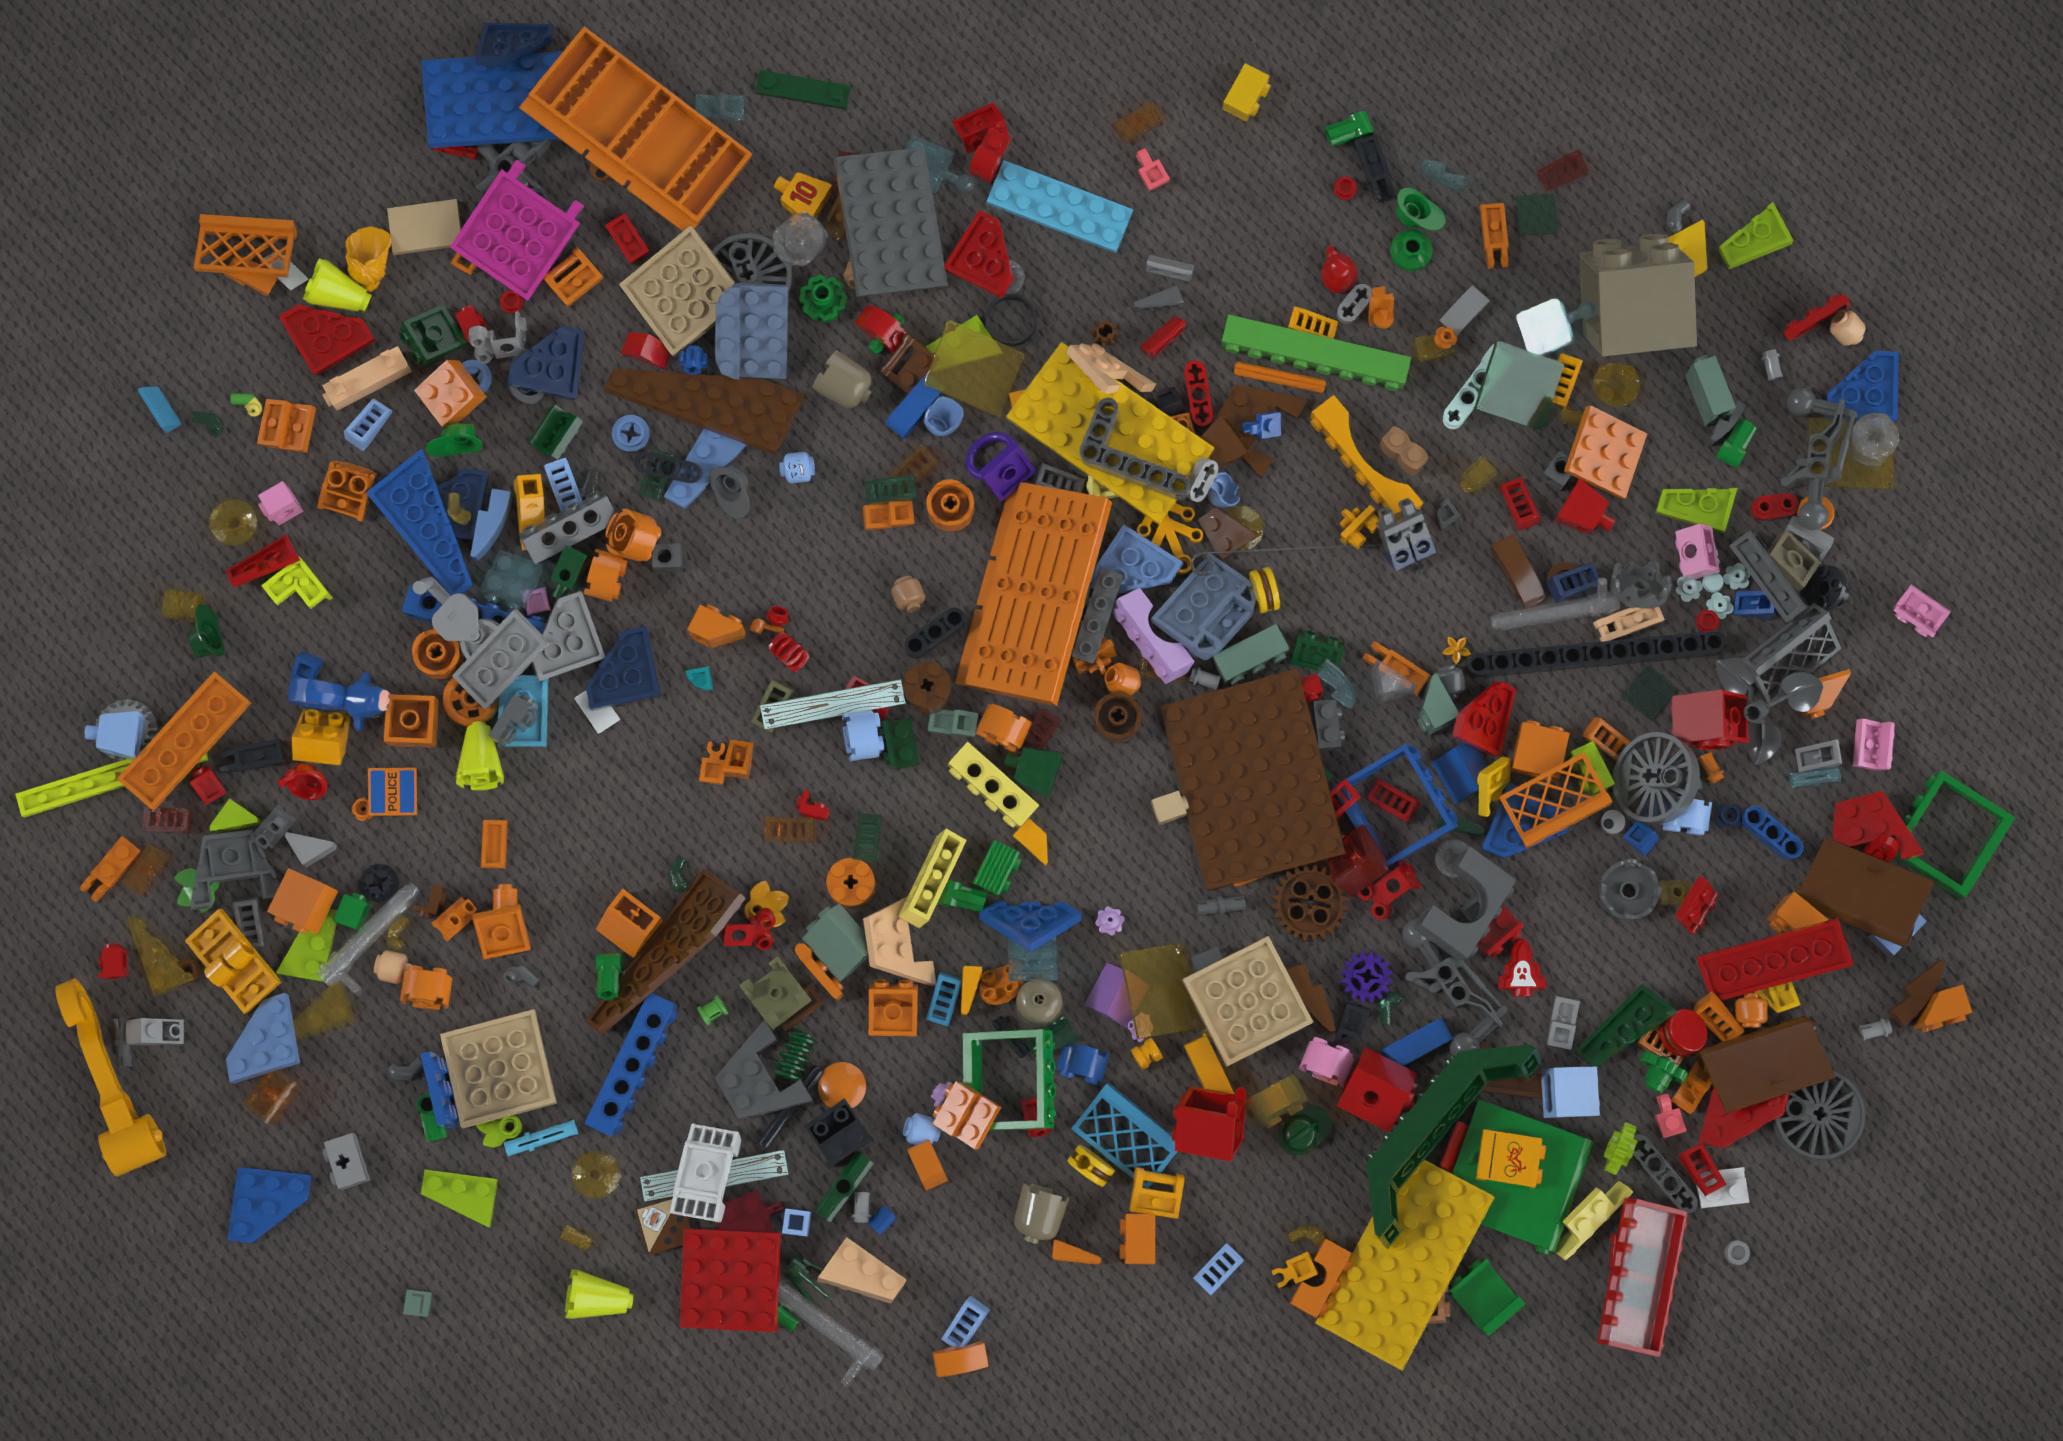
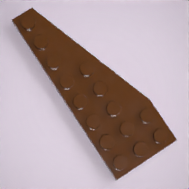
[604,368,805,455]
[585,869,746,1035]

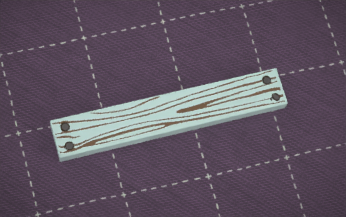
[760,679,906,729]
[640,1150,789,1202]

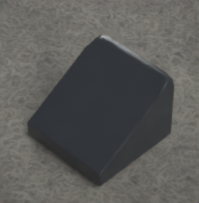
[1153,387,1185,417]

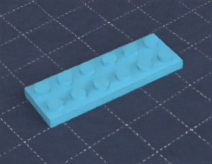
[987,160,1133,253]

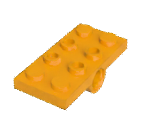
[185,909,282,1014]

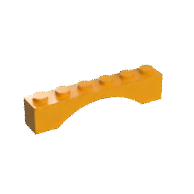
[1310,395,1423,514]

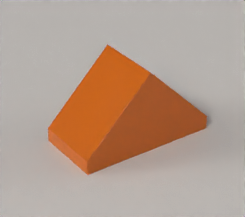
[723,740,754,779]
[907,1140,948,1191]

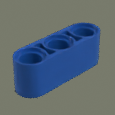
[885,373,947,439]
[1740,806,1803,861]
[1380,1018,1453,1066]

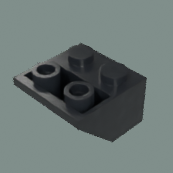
[804,1098,873,1167]

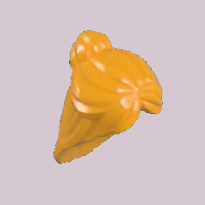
[345,226,392,292]

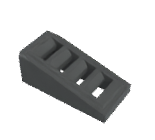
[1133,286,1184,313]

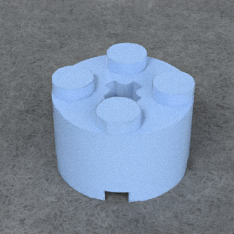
[842,710,884,761]
[1660,797,1712,835]

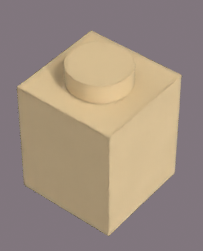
[1151,791,1189,825]

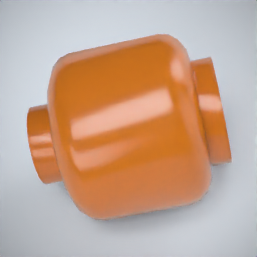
[1105,663,1141,695]
[1735,993,1767,1028]

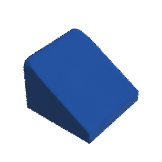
[291,651,324,680]
[1623,820,1659,856]
[868,1206,896,1235]

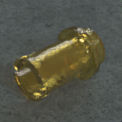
[1559,406,1583,426]
[560,1225,593,1251]

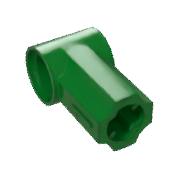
[1325,111,1374,147]
[1715,419,1756,469]
[937,880,987,913]
[596,953,622,1000]
[417,1093,448,1142]

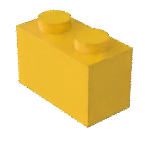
[1222,63,1271,122]

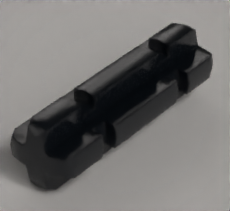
[992,1016,1030,1058]

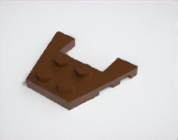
[1212,384,1308,479]

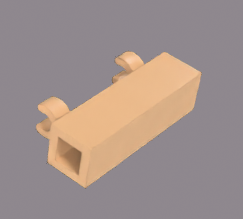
[322,346,412,411]

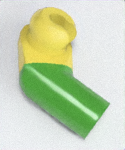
[231,393,262,417]

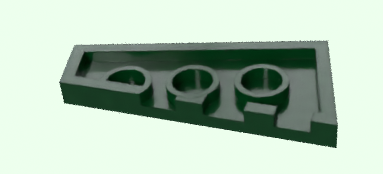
[1575,984,1677,1067]

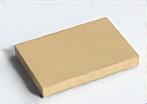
[387,199,461,255]

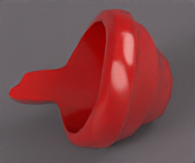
[1321,245,1357,294]
[277,762,328,800]

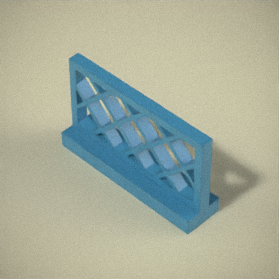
[1071,1082,1178,1188]

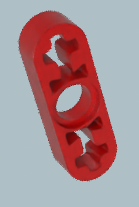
[1184,360,1213,428]

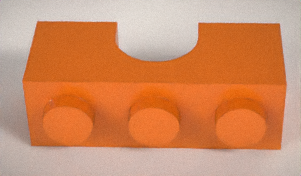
[1289,1239,1353,1318]

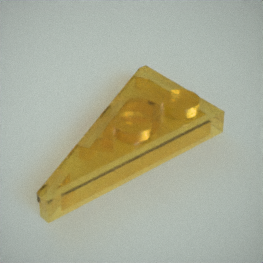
[126,916,193,996]
[293,977,356,1042]

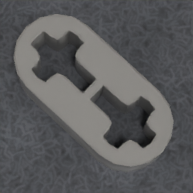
[1337,284,1372,324]
[1184,457,1218,502]

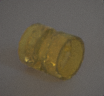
[162,588,204,623]

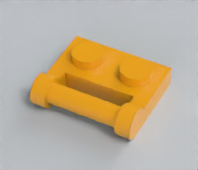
[1129,1167,1185,1219]

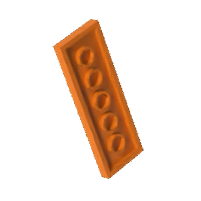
[117,671,251,811]

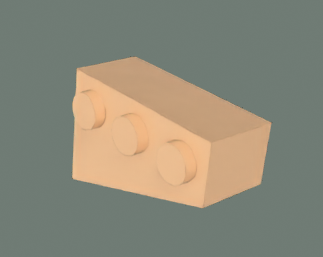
[817,1237,906,1304]

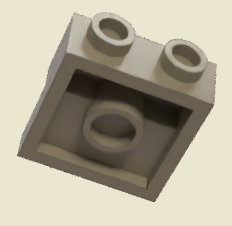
[1766,530,1820,592]

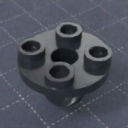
[1803,564,1849,611]

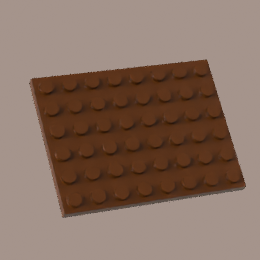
[1160,669,1346,891]

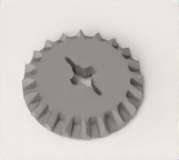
[96,699,157,761]

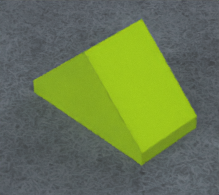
[209,799,262,834]

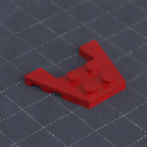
[1832,791,1924,860]

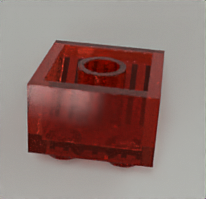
[1328,824,1388,897]

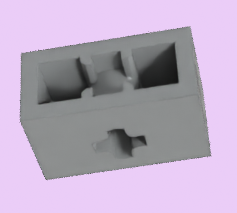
[322,1133,370,1190]

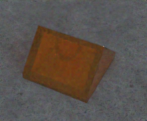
[244,1070,303,1125]

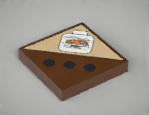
[635,1197,691,1256]

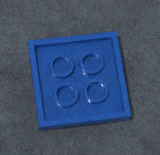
[420,1051,459,1129]

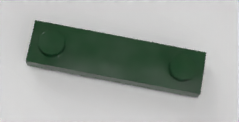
[755,70,851,110]

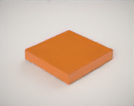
[472,904,531,960]

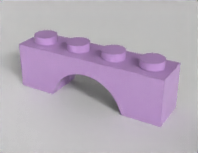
[1112,588,1195,684]

